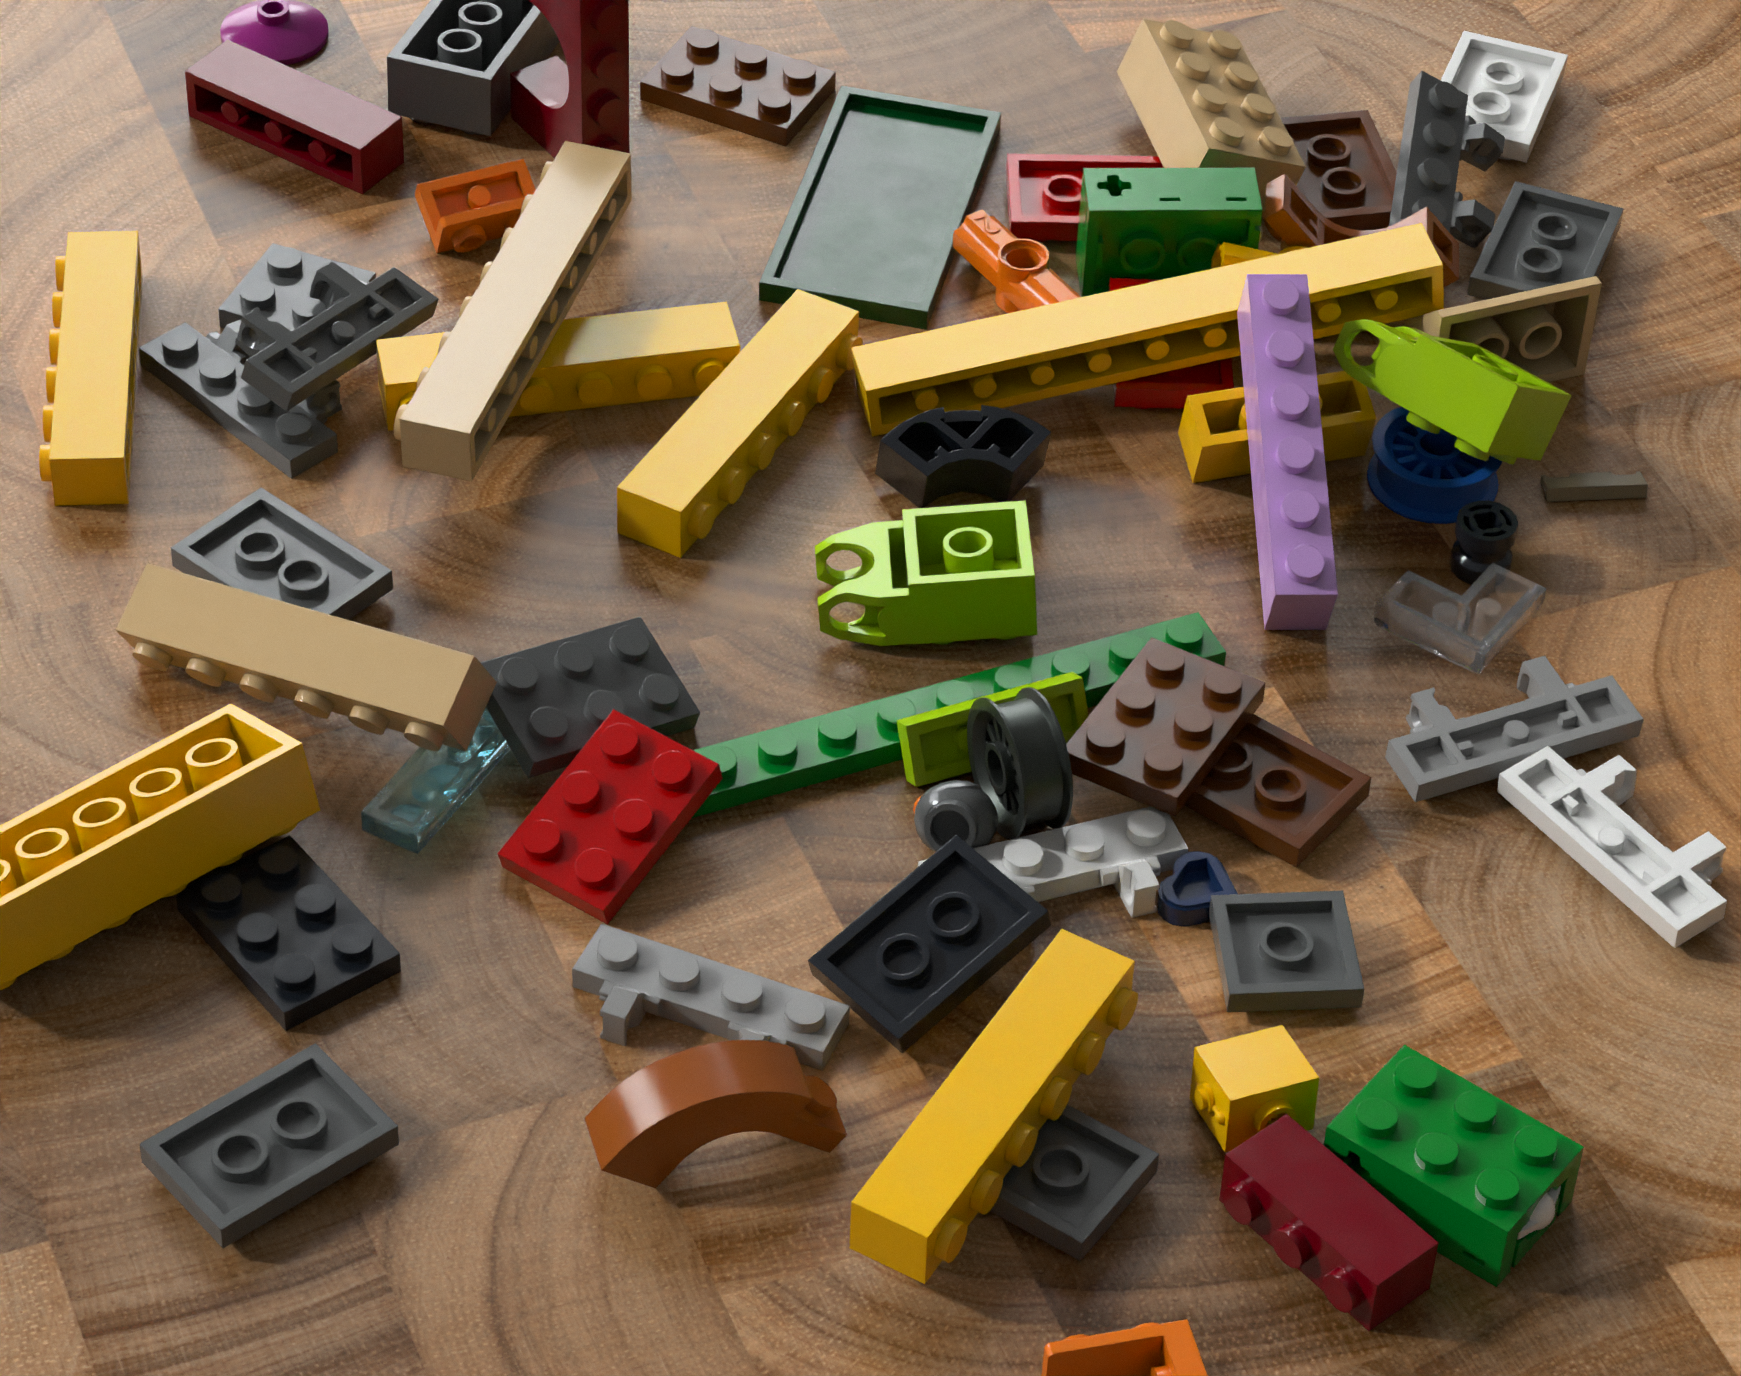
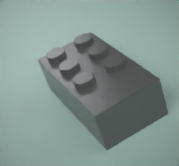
[387,0,560,136]

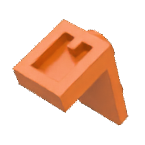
[1042,1319,1208,1376]

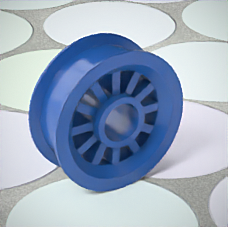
[1367,406,1503,524]

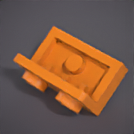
[415,159,536,253]

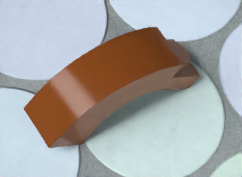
[1263,174,1459,287]
[585,1040,847,1188]

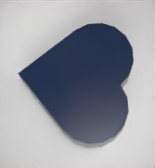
[1157,851,1238,927]

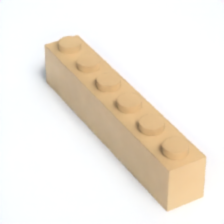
[116,563,497,751]

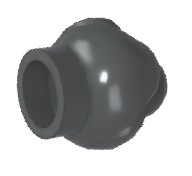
[913,780,999,852]

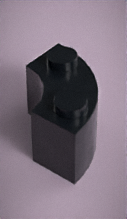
[875,405,1051,508]

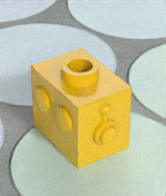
[1190,1025,1319,1152]

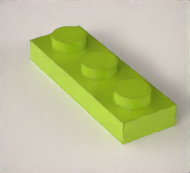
[896,672,1088,787]

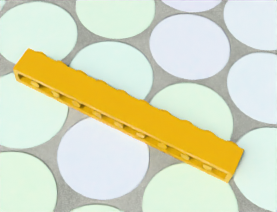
[851,223,1444,437]

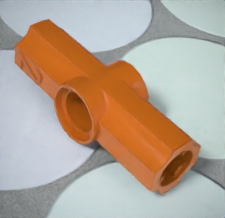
[953,209,1081,313]

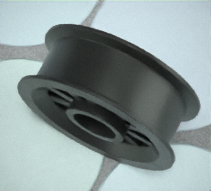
[967,687,1073,839]

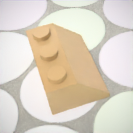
[1404,276,1602,382]

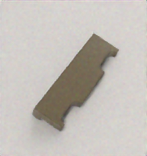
[1540,471,1648,502]

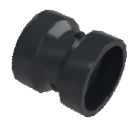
[1449,500,1518,586]

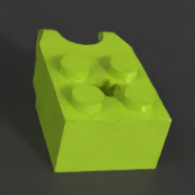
[1333,319,1572,464]
[815,500,1038,646]

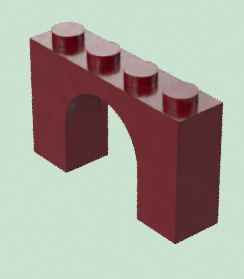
[510,0,630,159]

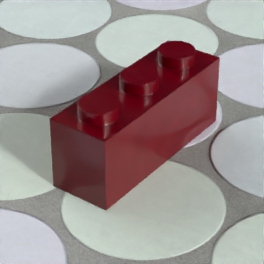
[1219,1114,1438,1331]

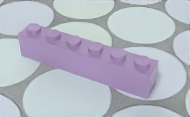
[1237,274,1338,630]

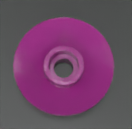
[220,0,329,65]

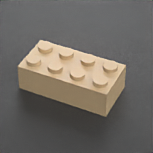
[1117,18,1306,217]

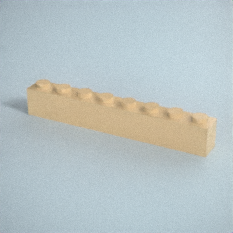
[394,141,632,481]

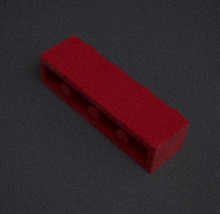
[185,39,404,195]

